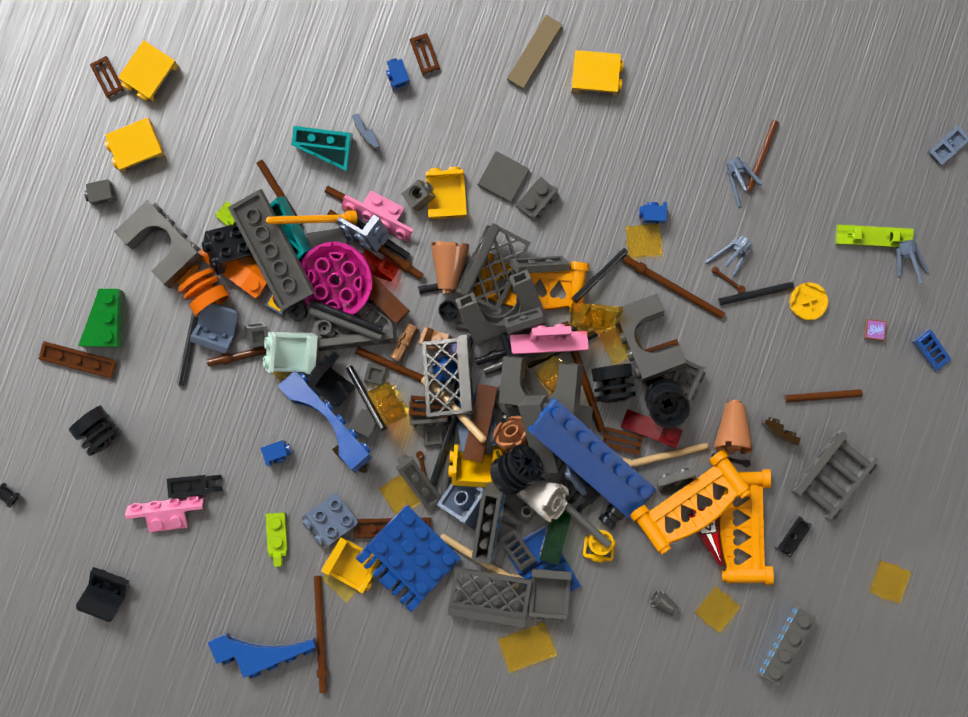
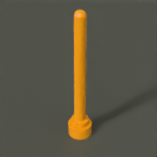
[266,210,357,226]

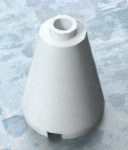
[516,480,569,522]

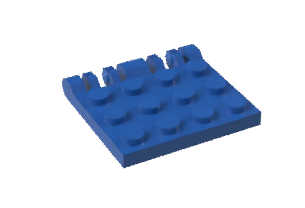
[356,505,461,612]

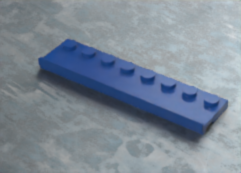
[528,398,656,521]

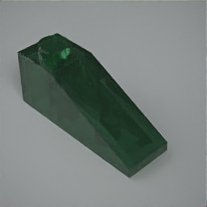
[538,510,571,565]

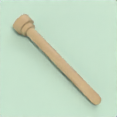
[421,372,486,443]
[622,443,709,468]
[440,534,523,590]

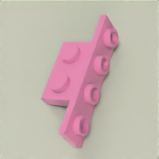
[341,191,414,242]
[510,324,589,355]
[125,495,204,533]

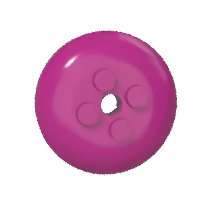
[301,242,372,315]

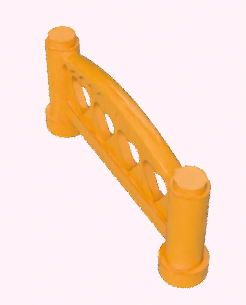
[474,253,590,313]
[630,450,751,555]
[718,469,774,585]

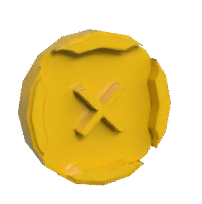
[789,282,829,321]

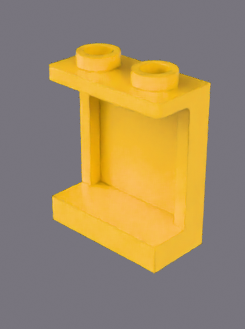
[118,40,178,102]
[571,50,624,96]
[104,117,165,172]
[426,167,467,220]
[448,444,501,487]
[321,536,381,594]

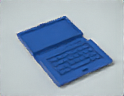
[505,525,581,592]

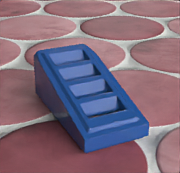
[912,329,952,372]

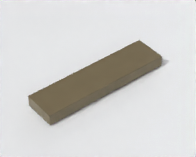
[507,15,562,89]

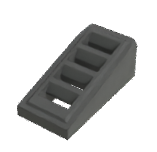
[498,529,536,571]

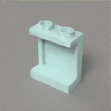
[263,332,318,374]

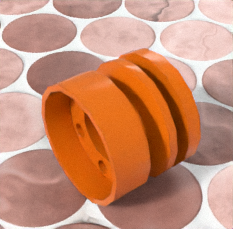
[178,268,230,317]

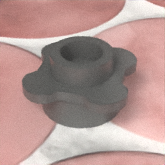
[314,320,334,339]

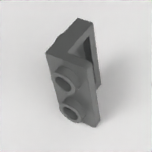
[671,359,706,402]
[408,401,449,428]
[657,468,696,502]

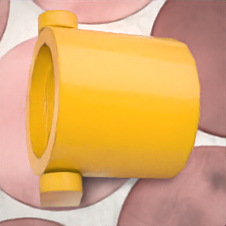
[582,529,616,563]

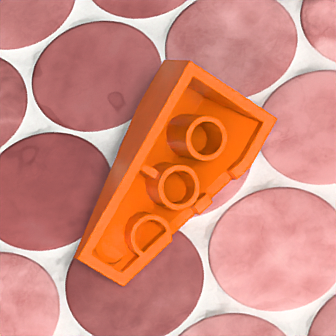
[199,249,269,300]

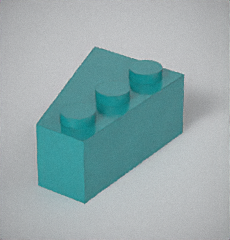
[291,126,353,171]
[270,196,312,263]

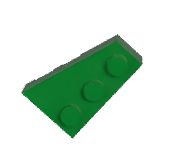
[78,288,123,348]

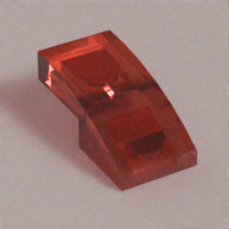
[361,249,400,282]

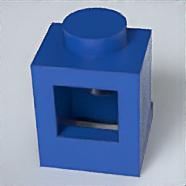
[386,58,410,91]
[638,202,667,224]
[261,440,292,466]

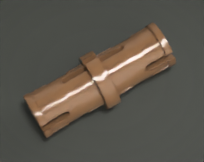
[390,323,419,362]

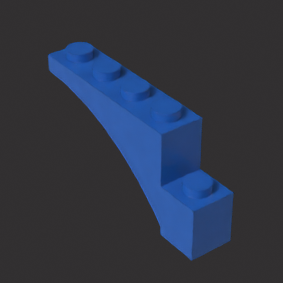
[208,633,317,679]

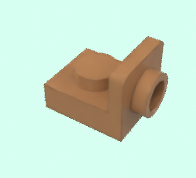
[419,326,452,354]

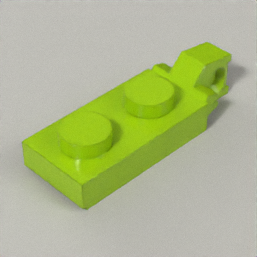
[265,512,288,567]

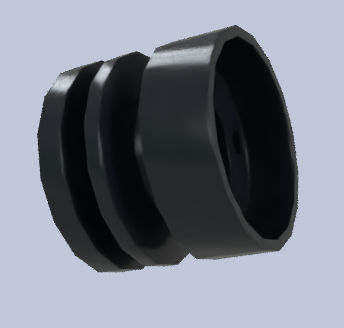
[591,363,636,403]
[645,379,690,428]
[68,405,122,456]
[490,444,543,495]

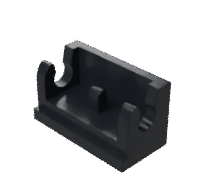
[774,515,812,558]

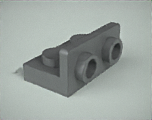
[516,176,558,221]

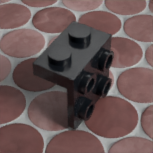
[202,224,253,275]
[307,352,355,407]
[76,567,130,622]

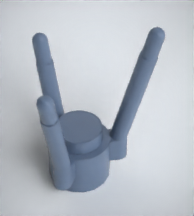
[726,157,762,207]
[705,236,753,276]
[896,239,929,285]

